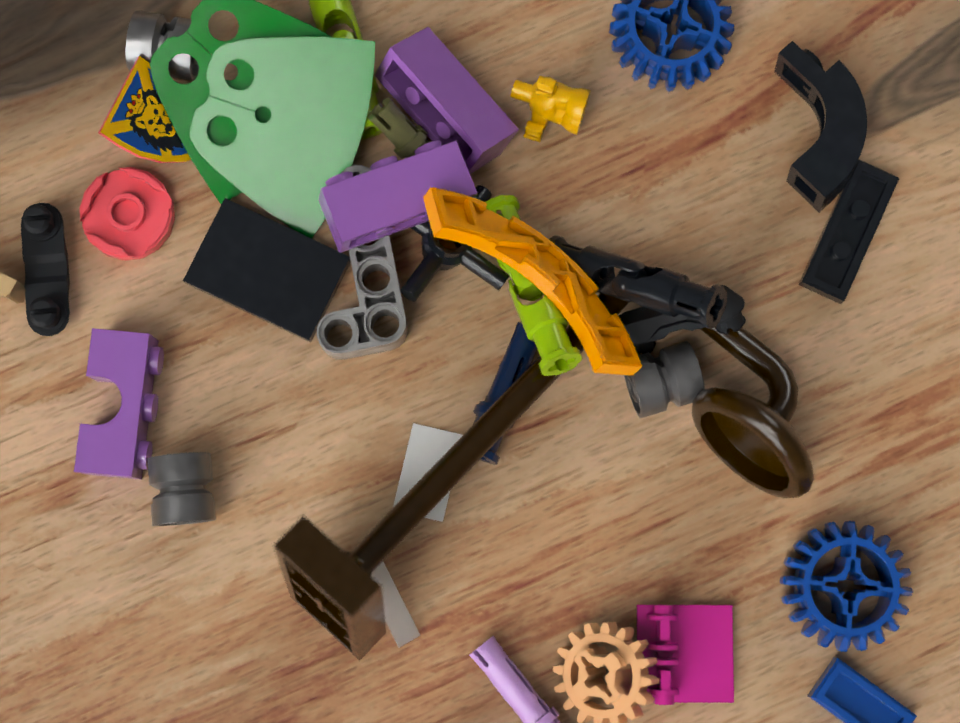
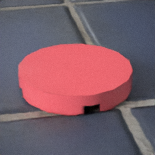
[79,167,175,261]

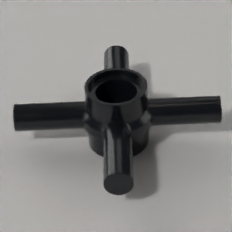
[400,185,509,302]

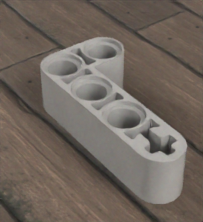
[317,165,408,360]

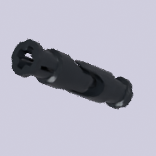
[549,235,727,329]

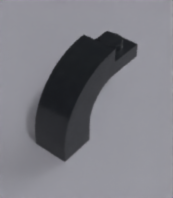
[774,41,867,213]

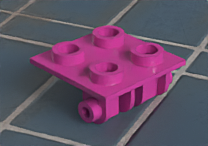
[636,605,734,705]

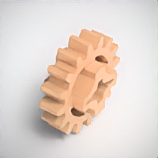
[553,621,660,723]

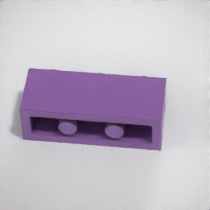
[374,27,519,174]
[318,140,478,253]

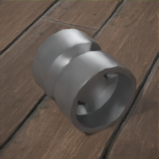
[125,11,204,81]
[624,341,705,418]
[147,452,216,526]

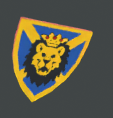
[98,56,191,163]

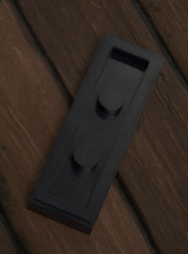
[798,160,899,304]

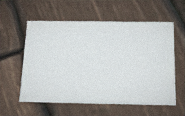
[393,423,463,522]
[371,561,420,648]

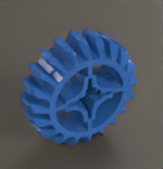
[609,0,734,92]
[780,521,913,652]

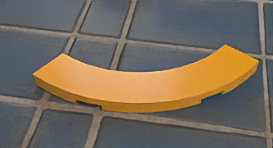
[423,187,642,376]

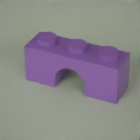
[74,328,164,480]

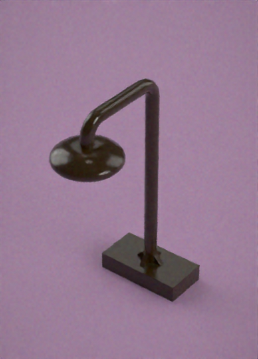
[274,266,814,661]

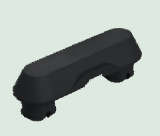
[21,203,70,336]
[619,285,746,355]

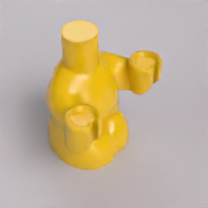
[510,76,591,143]

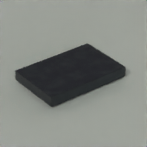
[183,198,351,343]

